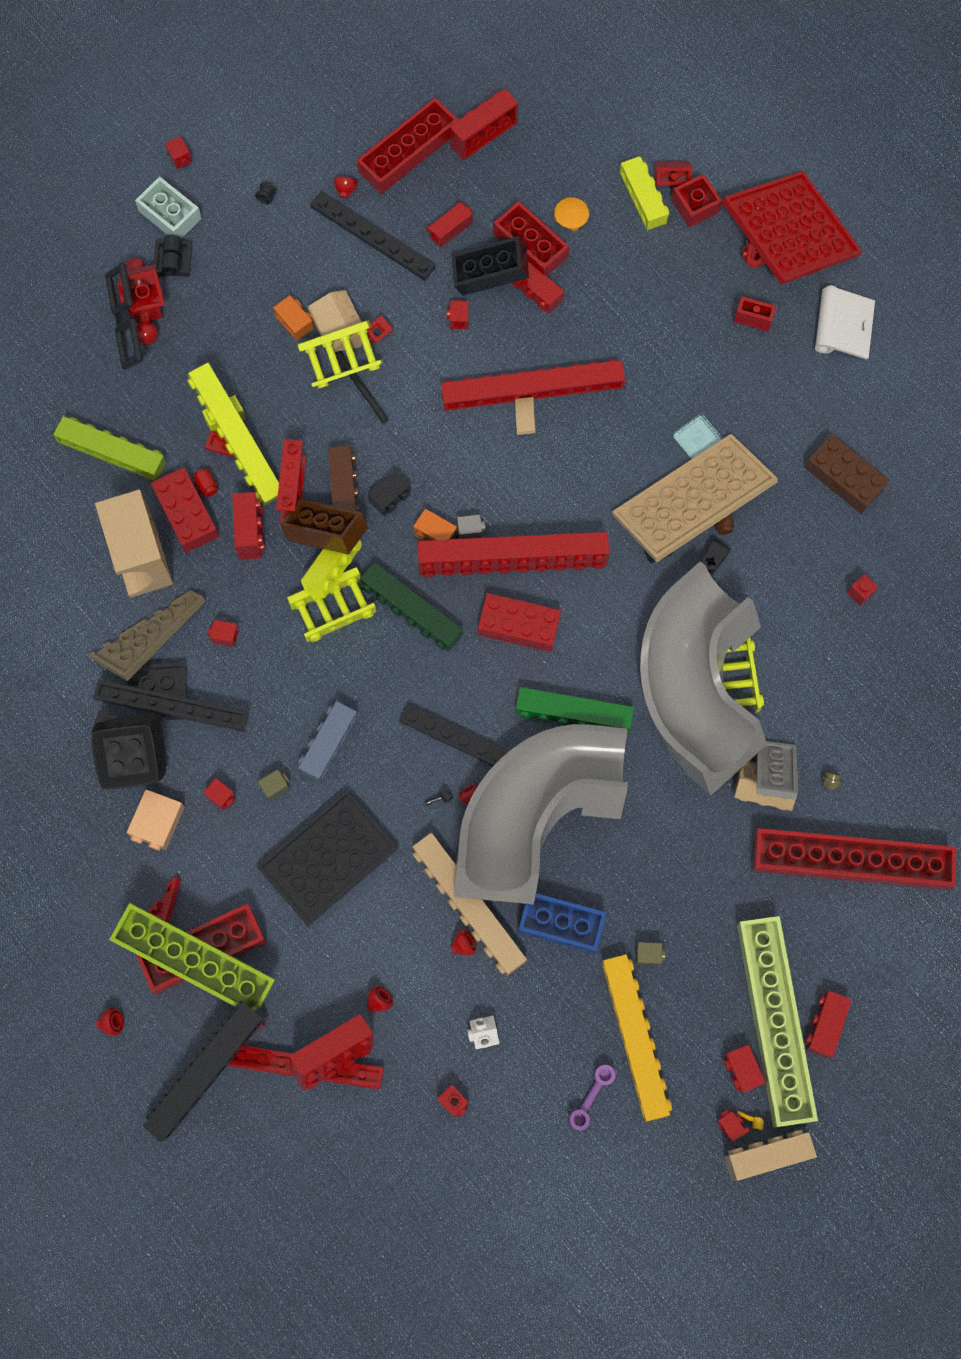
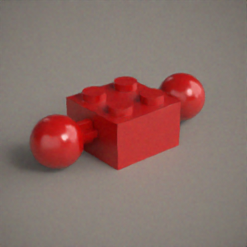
[118,258,163,345]

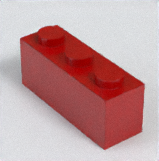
[511,261,564,314]
[805,991,852,1059]

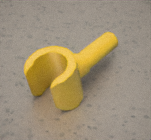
[737,1110,764,1131]

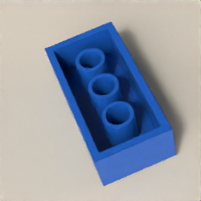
[518,893,607,954]

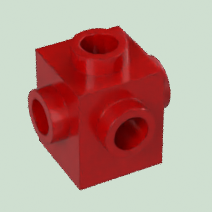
[742,239,765,267]

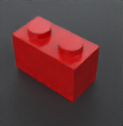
[654,161,692,186]
[734,296,776,332]
[723,1045,766,1094]

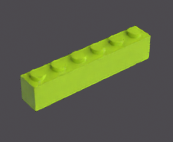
[53,416,166,481]

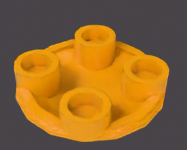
[554,198,589,231]

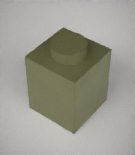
[258,769,290,802]
[636,942,666,966]

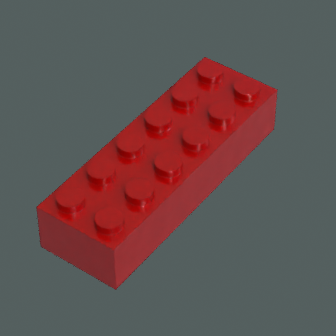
[357,98,459,194]
[136,904,266,995]

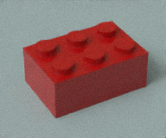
[232,492,265,560]

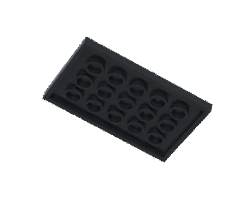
[256,790,398,926]

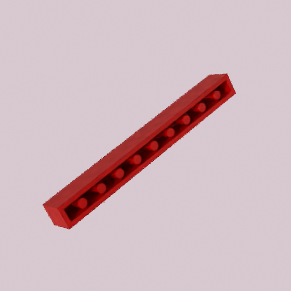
[441,360,625,411]

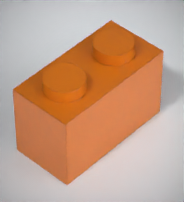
[273,295,314,341]
[413,509,457,541]

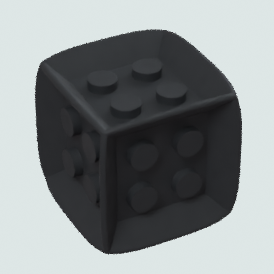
[91,714,166,789]

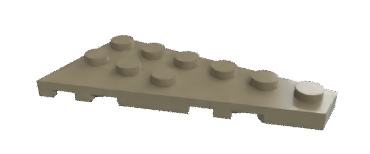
[88,590,206,681]

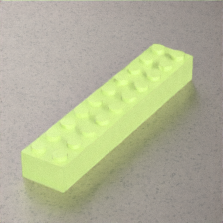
[737,916,818,1128]

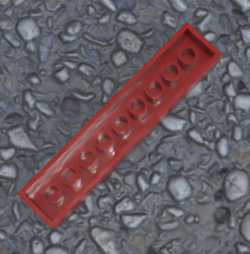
[418,532,609,577]
[752,828,956,890]

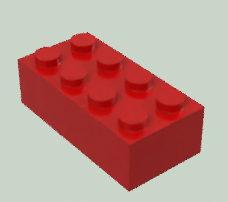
[450,89,518,161]
[493,201,570,276]
[150,467,219,553]
[478,593,561,652]
[289,1014,373,1091]

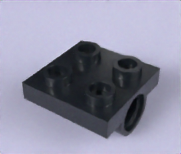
[153,235,192,276]

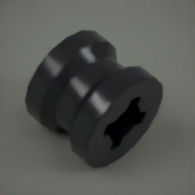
[255,182,277,205]

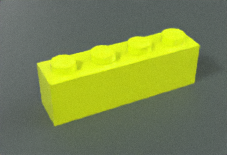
[620,156,669,230]
[301,540,362,598]

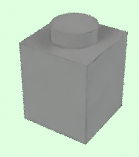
[457,515,485,539]

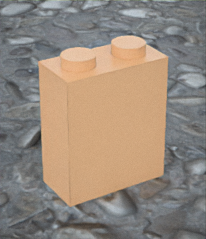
[127,790,185,851]

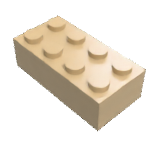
[724,1130,817,1181]

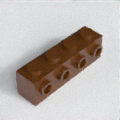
[328,446,360,512]

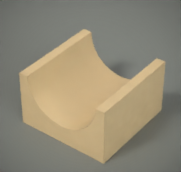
[95,489,173,598]

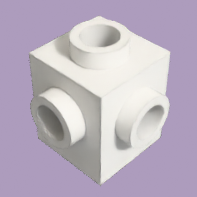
[467,1016,499,1049]

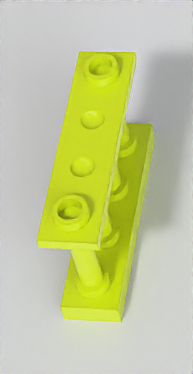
[298,320,383,389]
[287,567,376,643]
[723,638,764,713]

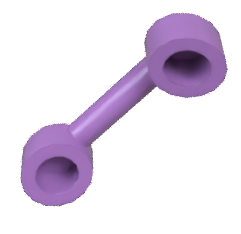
[568,1065,615,1131]

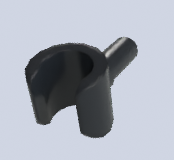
[425,790,453,806]

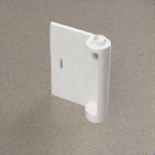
[815,285,875,360]

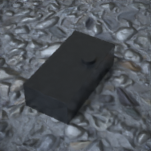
[452,236,529,296]

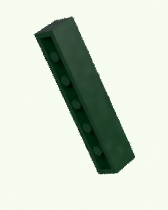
[360,562,463,652]

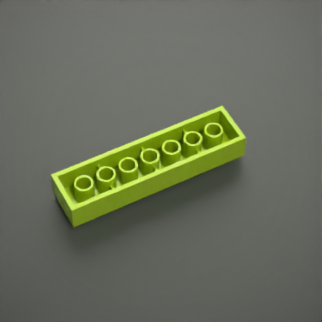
[109,903,276,1008]

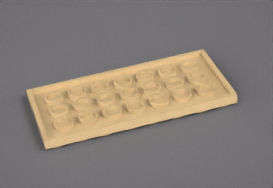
[612,434,778,562]

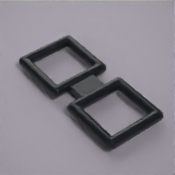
[105,263,143,370]

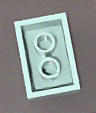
[135,177,202,239]

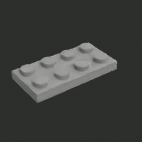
[756,741,798,800]

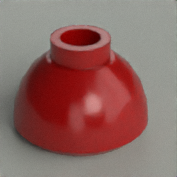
[333,176,358,198]
[458,783,480,805]
[450,929,477,956]
[366,985,393,1013]
[96,1007,124,1036]

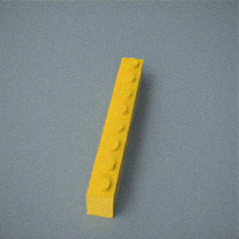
[602,955,672,1122]

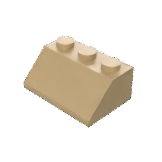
[308,290,362,352]
[734,761,798,811]

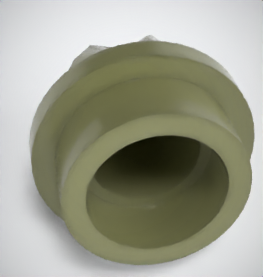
[822,771,842,790]

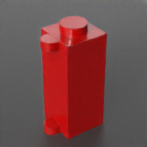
[425,202,473,248]

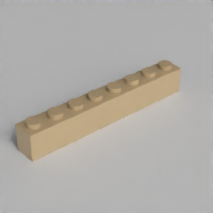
[412,833,527,977]

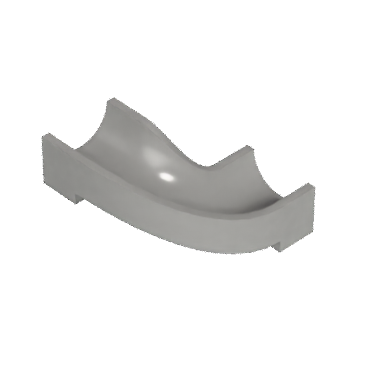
[640,561,767,795]
[454,724,628,904]

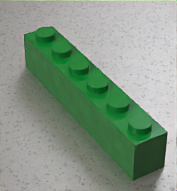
[515,687,634,734]

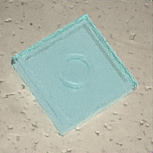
[672,413,723,459]

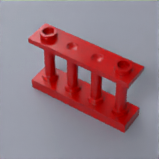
[276,439,307,524]

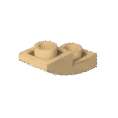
[515,397,536,435]

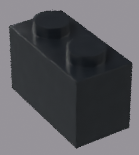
[368,470,411,516]

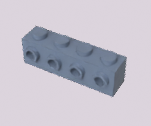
[298,701,358,783]

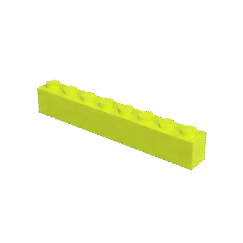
[187,363,279,506]

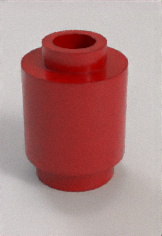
[193,469,218,497]

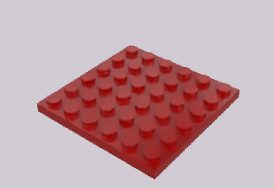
[722,171,863,285]

